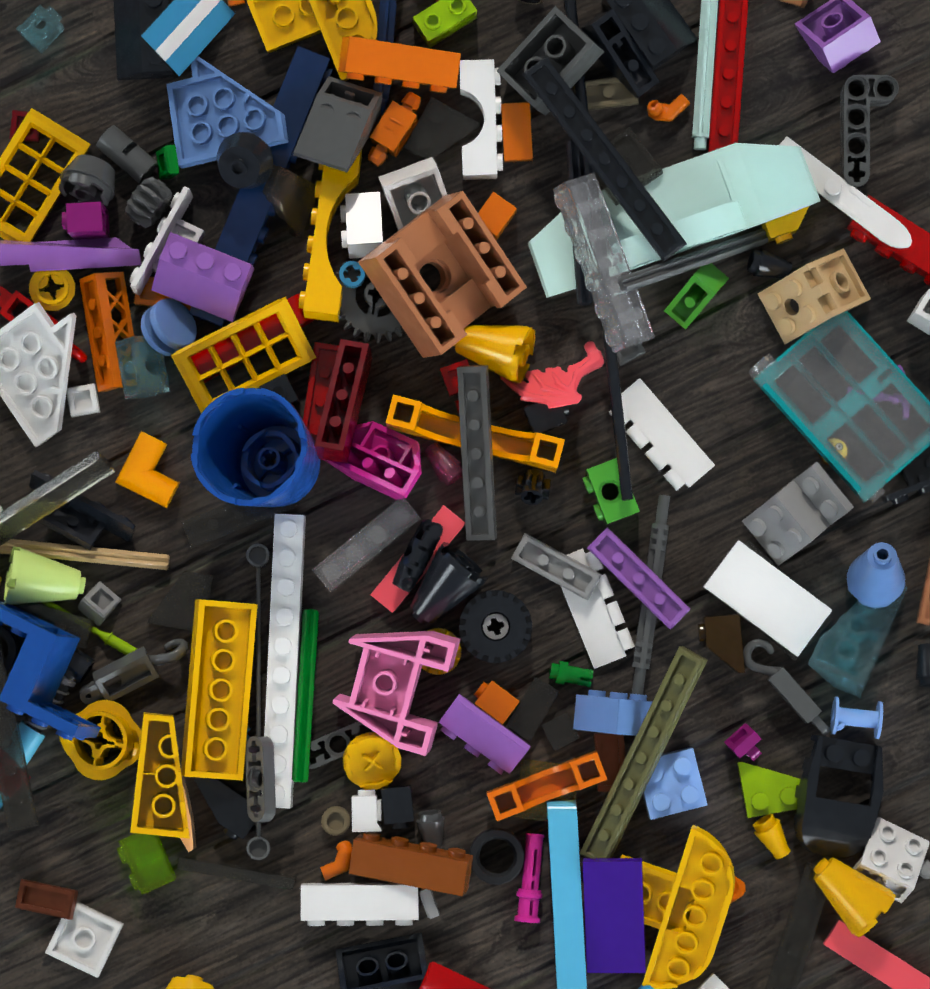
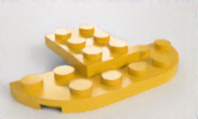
[246,0,378,81]
[621,825,735,989]

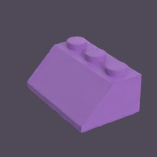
[152,232,255,322]
[439,693,531,775]

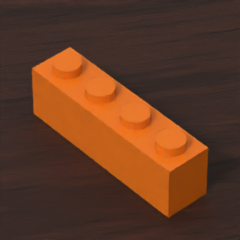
[338,36,461,93]

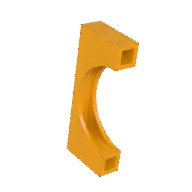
[386,394,565,473]

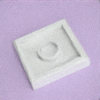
[45,901,124,978]

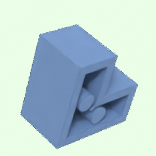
[573,690,653,736]

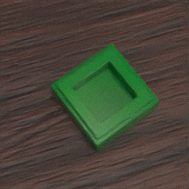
[156,145,179,180]

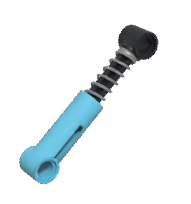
[0,648,95,809]

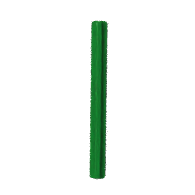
[292,609,319,783]

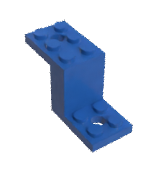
[0,601,101,741]

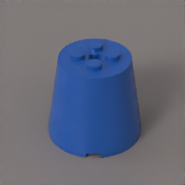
[191,387,321,507]

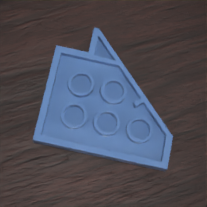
[166,56,289,169]

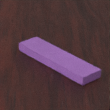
[587,527,691,630]

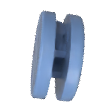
[141,298,197,356]

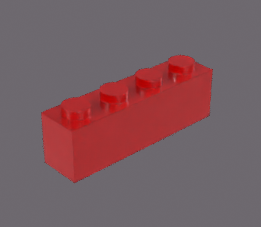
[846,195,930,286]

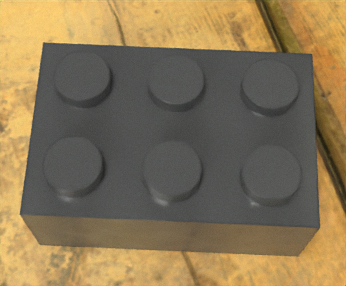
[497,6,604,116]

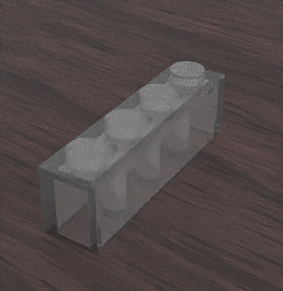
[312,499,421,593]

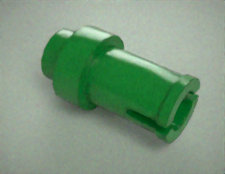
[548,660,594,688]

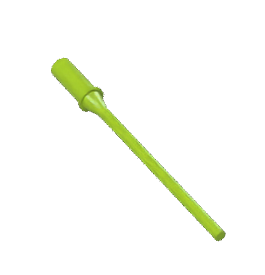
[41,602,137,655]

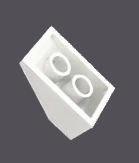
[378,157,447,231]

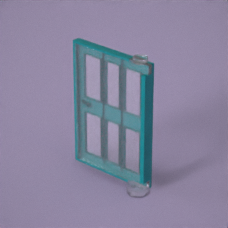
[748,311,930,503]

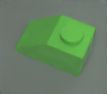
[664,263,729,330]

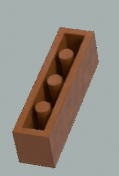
[349,832,473,896]

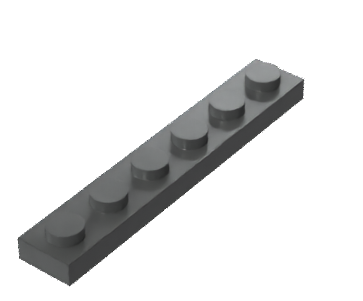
[457,365,497,541]

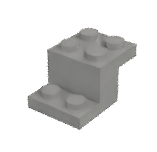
[742,462,854,566]

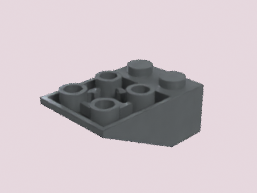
[293,76,382,173]

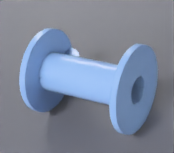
[830,696,883,739]

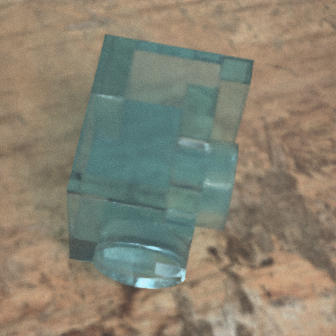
[16,5,65,54]

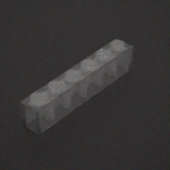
[553,172,655,353]

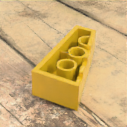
[130,712,190,839]

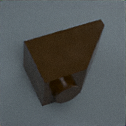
[698,614,745,673]

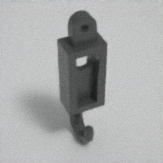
[79,638,188,704]
[743,639,831,737]

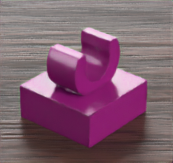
[724,723,762,761]

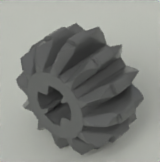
[125,177,172,228]

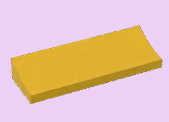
[181,599,258,781]

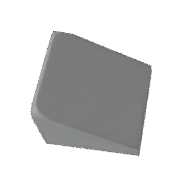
[78,581,121,626]

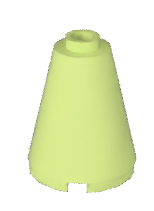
[4,546,86,605]

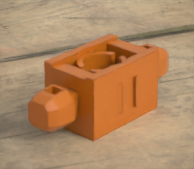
[368,92,421,167]

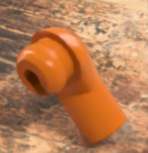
[647,94,690,122]
[320,840,352,881]

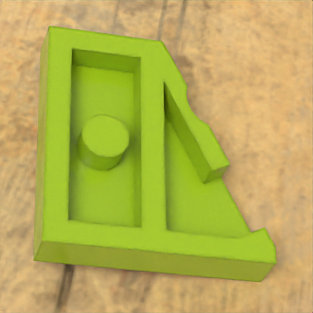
[737,761,800,818]

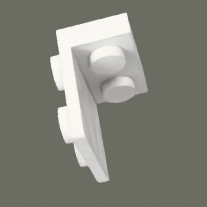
[853,817,930,903]

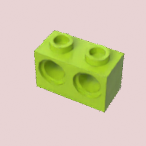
[413,0,477,49]

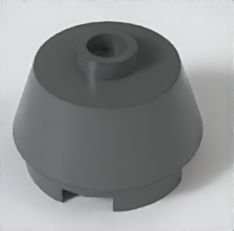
[59,155,115,206]

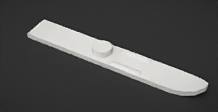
[779,136,912,249]

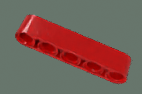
[191,293,315,384]

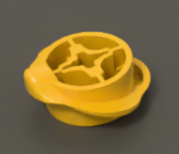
[59,700,141,780]

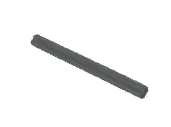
[618,229,769,293]

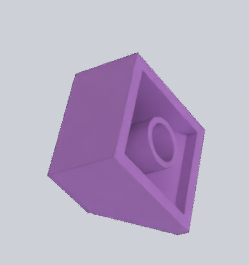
[795,0,881,73]

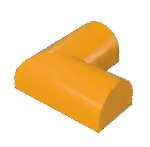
[115,431,180,508]

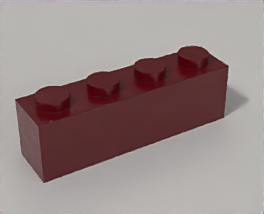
[314,339,373,463]

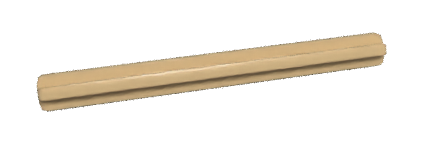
[0,538,170,570]

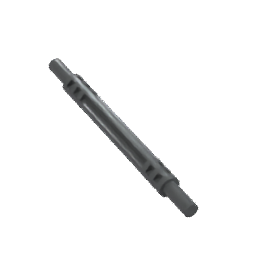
[631,495,670,695]

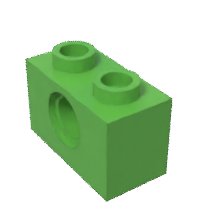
[582,458,640,525]

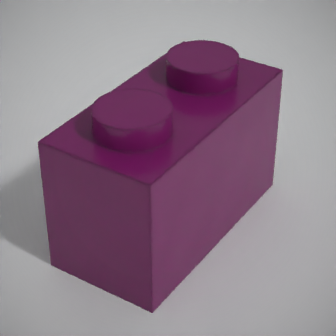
[62,201,110,240]

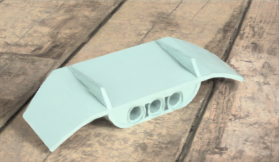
[528,143,821,298]

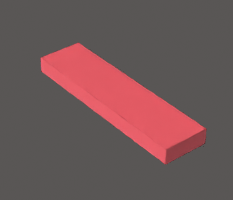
[370,505,465,613]
[823,919,930,989]

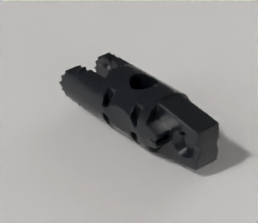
[392,519,443,592]

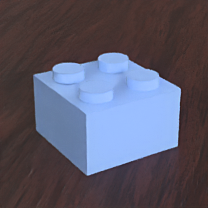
[643,747,707,820]

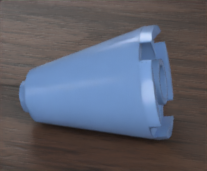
[846,542,905,608]

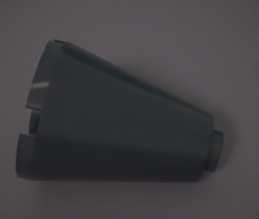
[410,542,488,624]

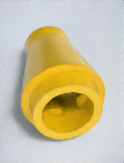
[753,814,791,860]

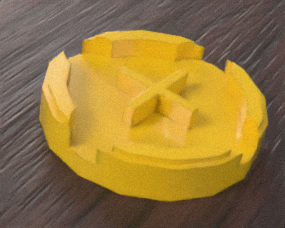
[343,732,401,790]

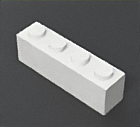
[301,882,419,926]

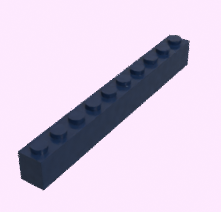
[189,46,334,328]

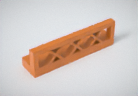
[79,272,142,392]

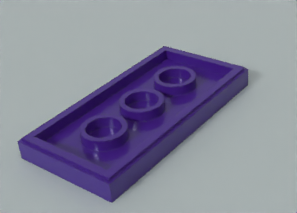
[583,858,646,973]

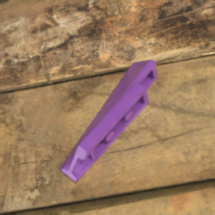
[0,237,142,272]

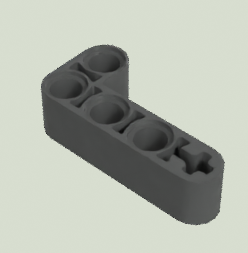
[840,75,899,190]

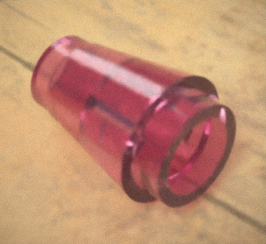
[424,442,463,486]

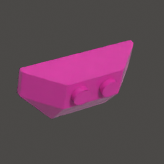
[323,421,422,500]

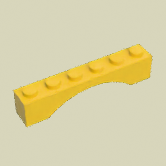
[299,150,362,322]

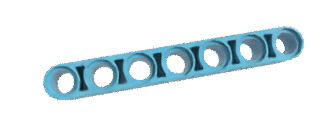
[547,799,587,989]

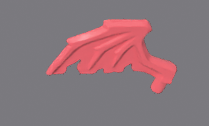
[500,341,604,409]

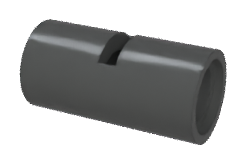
[96,125,158,184]

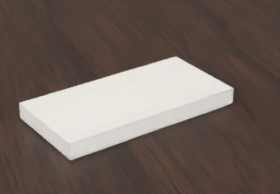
[703,540,832,657]

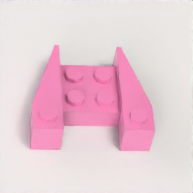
[333,631,461,756]

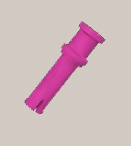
[514,833,544,923]

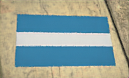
[141,0,235,76]

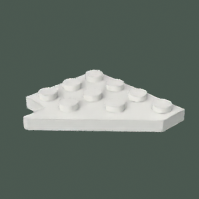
[0,302,77,447]

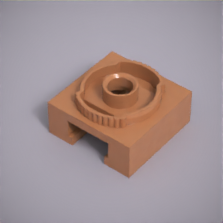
[358,191,527,358]

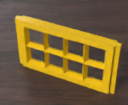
[0,108,91,242]
[171,296,316,414]

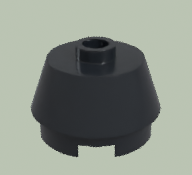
[217,132,273,189]

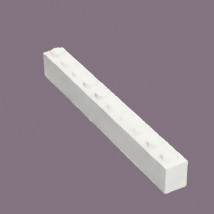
[261,514,306,809]

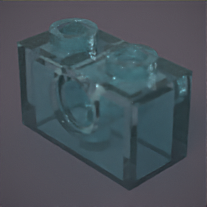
[115,336,170,399]

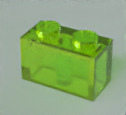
[117,833,177,895]

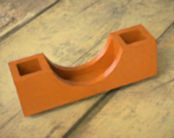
[486,750,608,821]

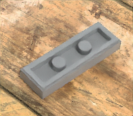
[511,533,602,600]

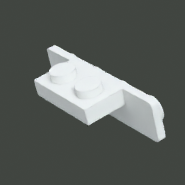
[130,186,205,295]

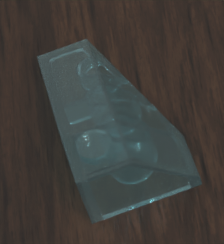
[808,586,908,698]

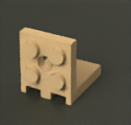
[758,248,871,344]

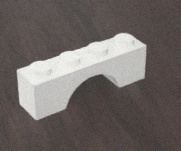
[460,59,503,180]

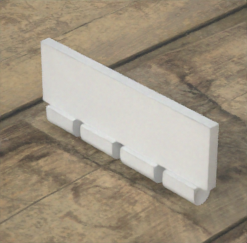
[609,378,715,491]
[561,548,635,669]

